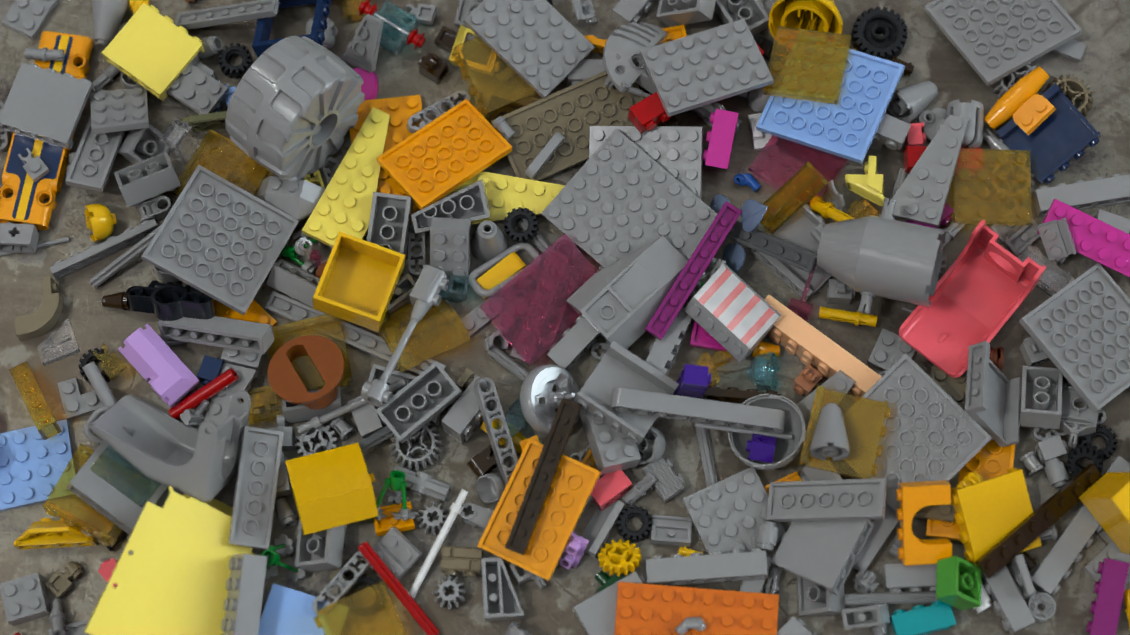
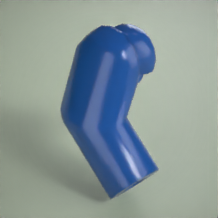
[734,173,762,192]

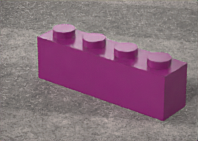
[1086,558,1130,635]

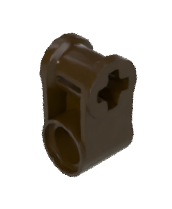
[467,445,502,478]

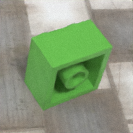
[936,556,981,611]

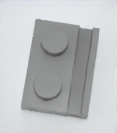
[1038,217,1077,261]
[651,515,692,547]

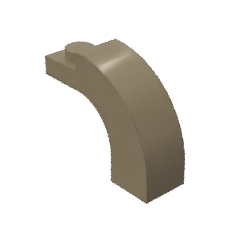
[15,276,64,341]

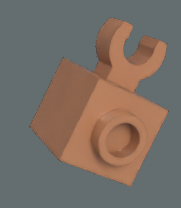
[792,364,823,397]

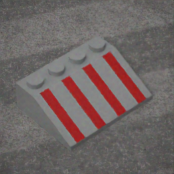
[684,263,781,362]

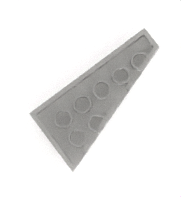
[889,115,969,227]

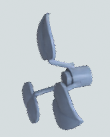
[710,194,768,274]

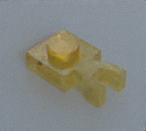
[92,344,127,380]

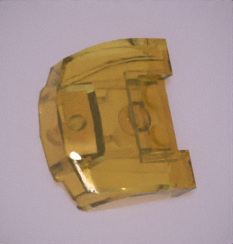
[378,299,471,372]

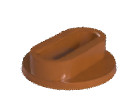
[267,335,344,410]

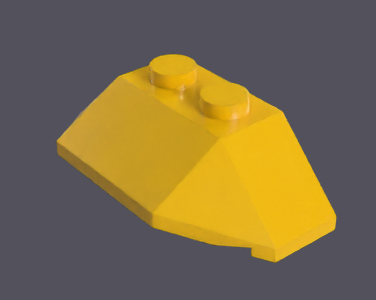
[14,517,97,550]

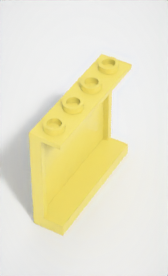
[102,3,205,101]

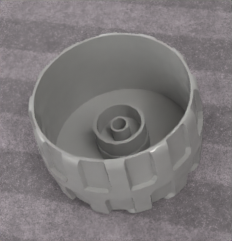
[225,35,365,181]

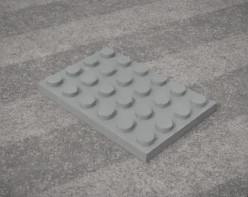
[463,0,594,98]
[640,19,774,117]
[589,126,703,199]

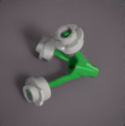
[280,237,325,275]

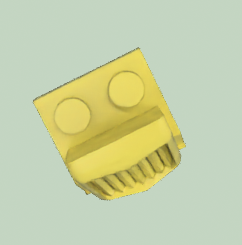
[845,156,885,206]

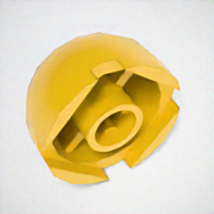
[84,204,117,242]

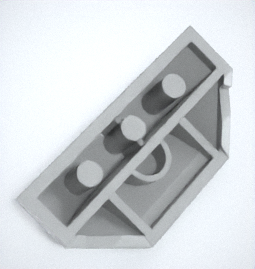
[256,176,325,221]

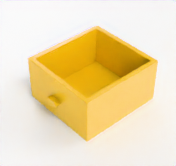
[313,231,405,332]
[285,443,378,535]
[1079,472,1130,554]

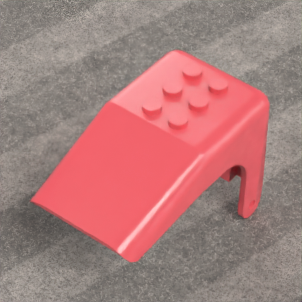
[899,219,1047,378]

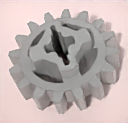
[295,423,338,456]

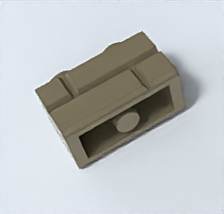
[441,546,483,578]

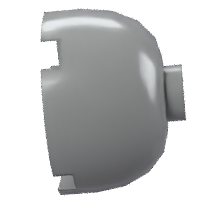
[636,426,666,464]

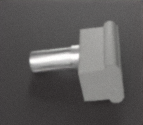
[180,400,209,426]

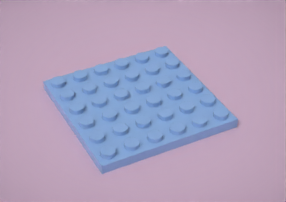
[756,33,905,164]

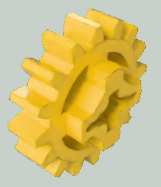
[598,539,641,577]

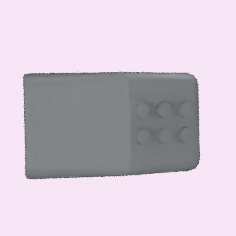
[88,390,251,502]

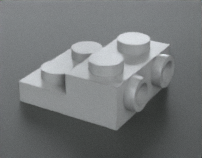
[369,526,422,581]

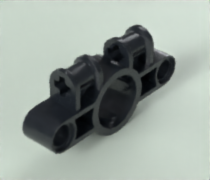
[126,280,216,321]

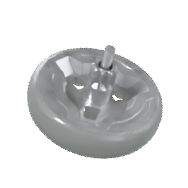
[520,364,580,436]

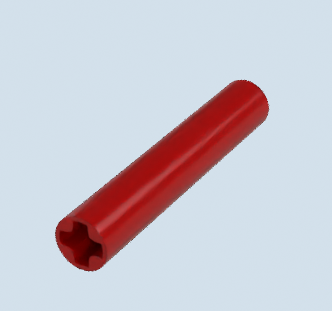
[168,368,239,420]

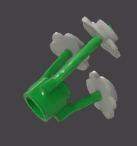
[261,534,306,582]

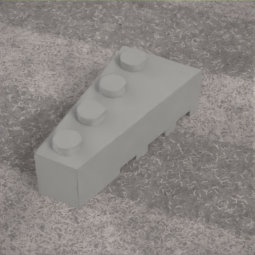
[411,179,491,233]

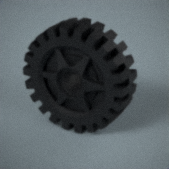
[851,7,907,61]

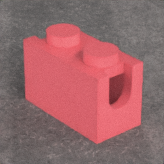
[591,470,633,511]

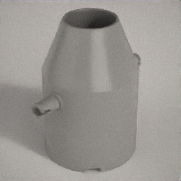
[817,198,946,314]

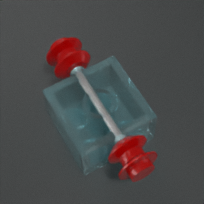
[358,0,426,56]

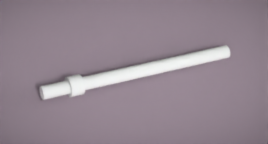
[408,489,469,599]

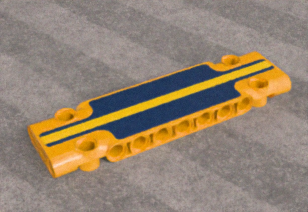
[0,31,94,230]

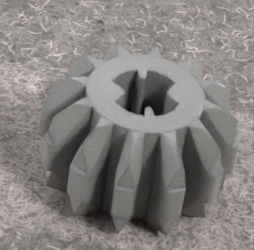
[417,502,449,536]
[432,575,467,610]

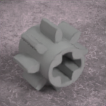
[853,570,879,594]

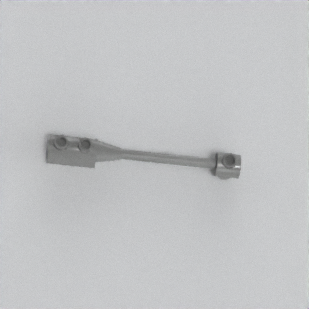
[361,264,449,407]

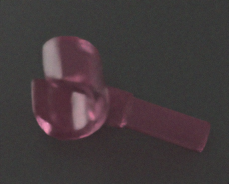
[309,250,321,269]

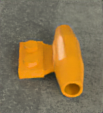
[984,66,1056,136]

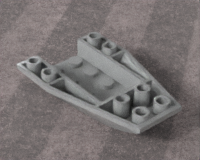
[566,236,687,349]

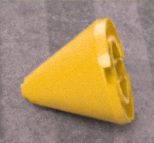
[768,0,843,50]

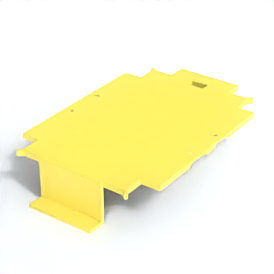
[84,486,256,635]

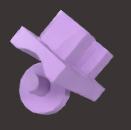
[559,532,589,569]

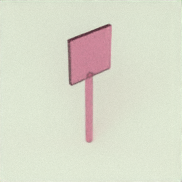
[788,265,816,322]

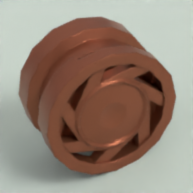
[990,346,1004,372]

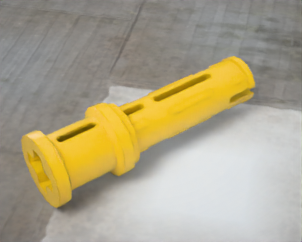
[809,196,855,222]

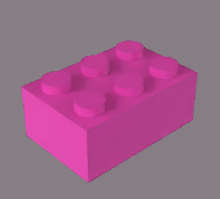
[702,109,739,169]

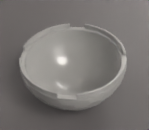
[728,393,807,470]

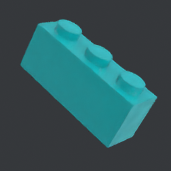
[890,600,956,635]

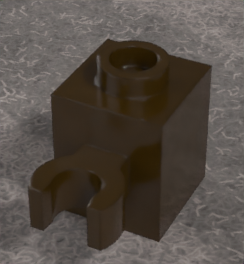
[418,52,449,85]

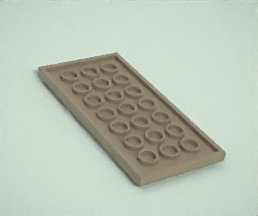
[491,71,657,181]

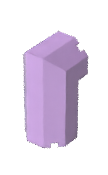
[118,324,200,408]

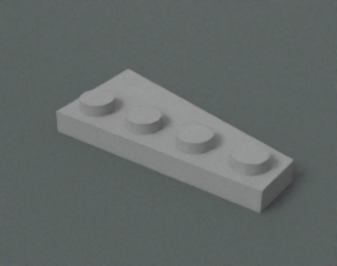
[204,363,260,433]
[797,370,856,443]

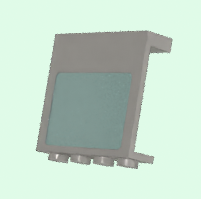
[67,440,168,535]

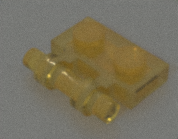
[241,385,280,425]

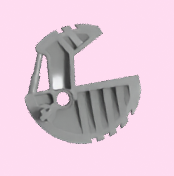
[603,22,668,98]

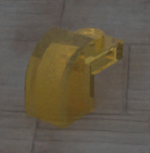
[696,350,731,386]

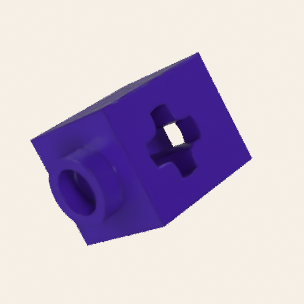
[746,433,776,463]

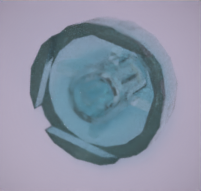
[747,352,779,391]

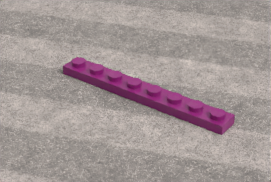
[644,201,742,340]

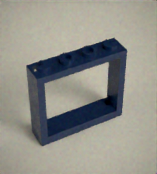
[252,0,332,57]

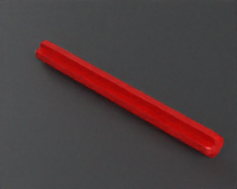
[358,541,440,635]

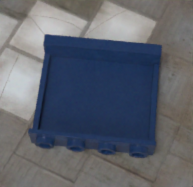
[996,83,1101,186]

